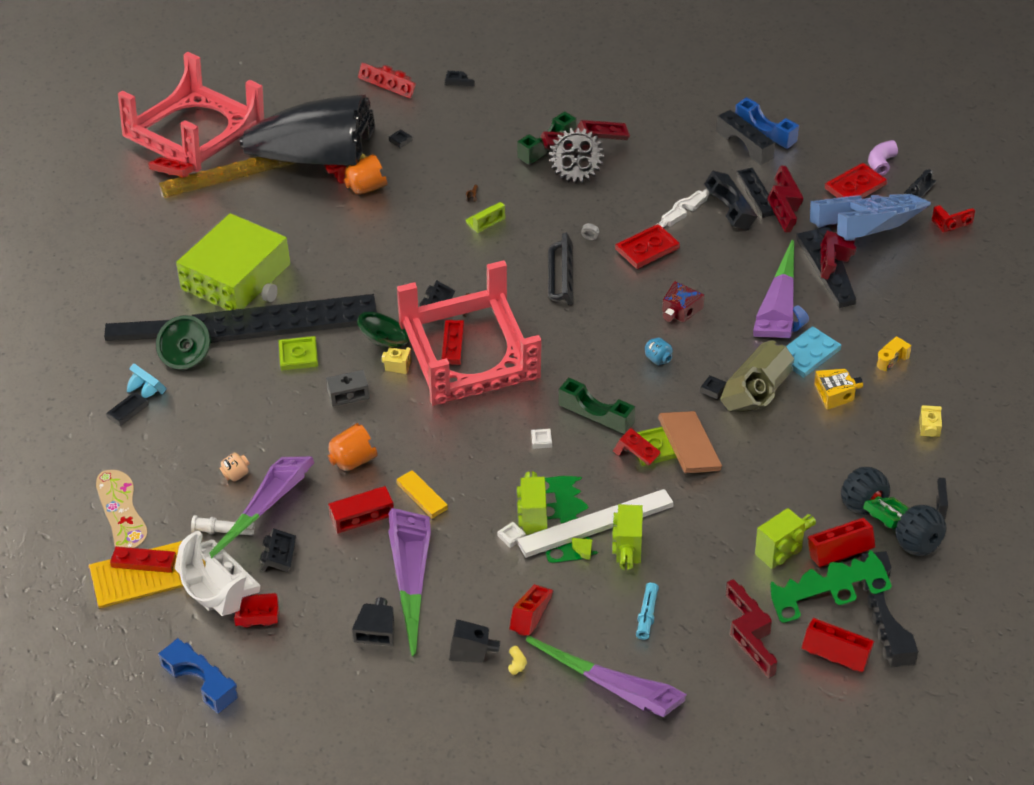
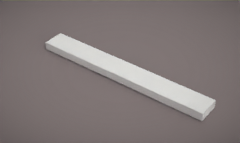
[517,489,674,558]

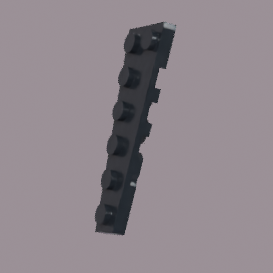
[796,226,856,308]

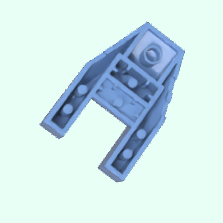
[810,194,931,240]

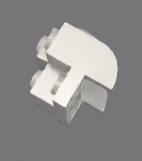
[175,531,261,616]

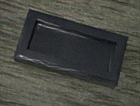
[106,392,149,426]

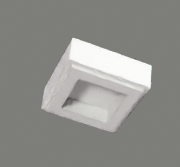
[531,429,552,449]
[497,522,526,548]

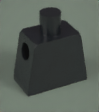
[352,597,394,647]
[449,619,500,663]

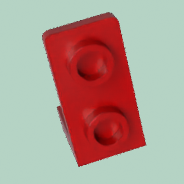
[932,205,975,233]
[613,428,661,465]

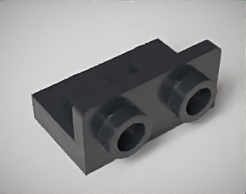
[419,280,456,307]
[259,528,296,572]

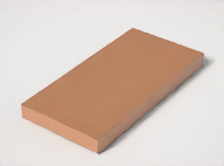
[658,411,722,473]

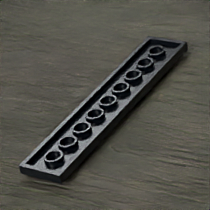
[192,294,377,343]

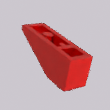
[509,584,554,635]

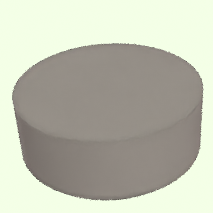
[581,224,600,240]
[262,283,277,302]

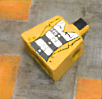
[814,369,863,410]

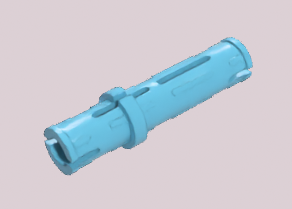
[636,582,659,640]

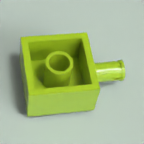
[517,471,548,535]
[612,504,643,570]
[755,508,816,569]

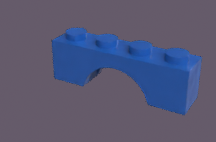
[735,97,799,149]
[158,638,238,714]

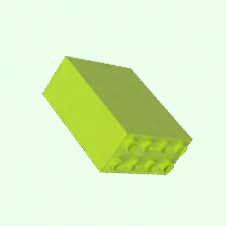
[176,213,290,310]

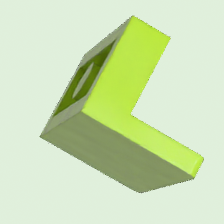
[466,202,505,233]

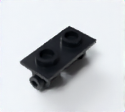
[904,169,937,198]

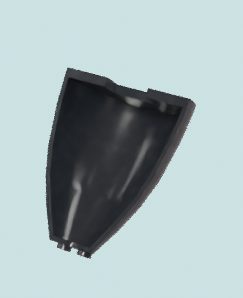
[240,95,375,165]

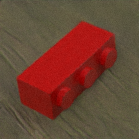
[328,486,394,534]
[807,517,876,567]
[801,618,875,672]

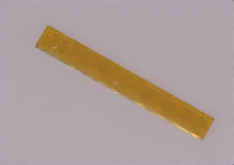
[159,157,295,198]

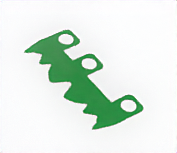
[545,476,599,563]
[770,550,892,623]

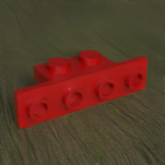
[358,62,416,98]

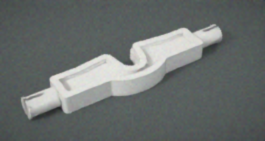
[656,189,710,228]

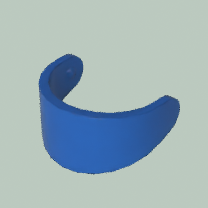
[792,305,809,332]

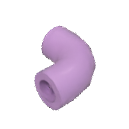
[868,140,898,176]

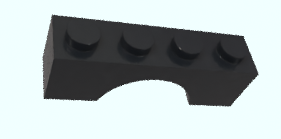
[716,110,775,165]
[704,170,758,230]

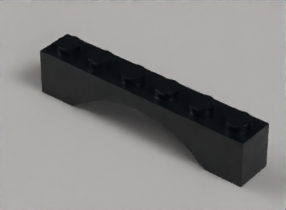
[861,551,918,668]

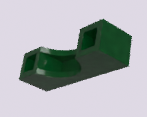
[517,111,577,165]
[559,377,635,434]

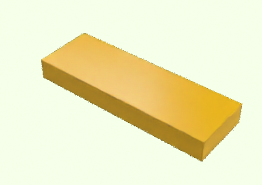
[396,470,448,519]

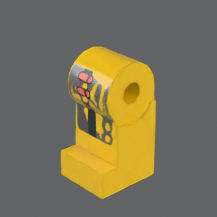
[877,336,912,371]

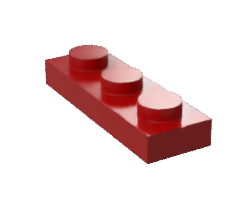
[148,157,196,178]
[442,320,464,365]
[110,546,176,573]

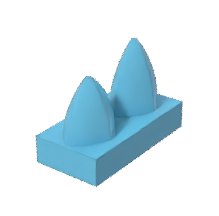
[127,363,167,398]

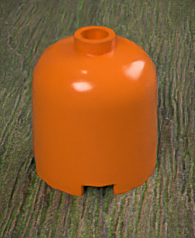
[344,154,387,195]
[327,423,378,471]

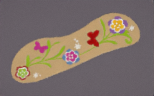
[96,470,148,548]

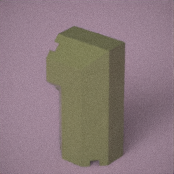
[720,340,794,411]

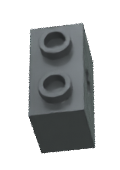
[326,370,370,407]

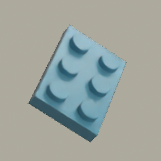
[786,326,841,378]

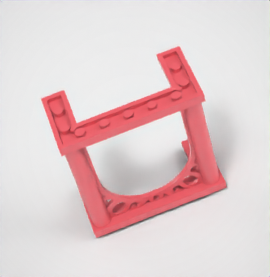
[118,52,264,172]
[397,260,541,406]

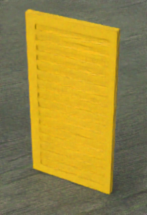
[89,541,206,609]

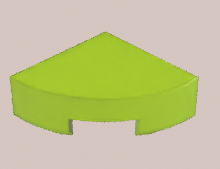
[572,538,592,560]

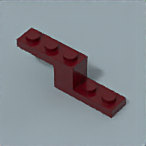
[541,120,630,151]
[767,165,804,233]
[821,230,857,280]
[726,579,778,678]

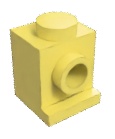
[382,347,412,374]
[919,405,942,437]

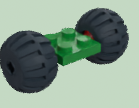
[841,467,947,556]

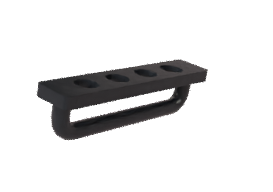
[548,232,573,305]

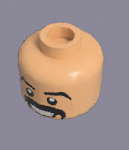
[219,452,250,482]

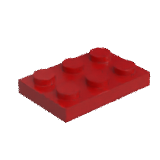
[825,163,887,198]
[615,224,680,269]

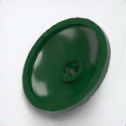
[357,312,409,348]
[156,315,211,370]

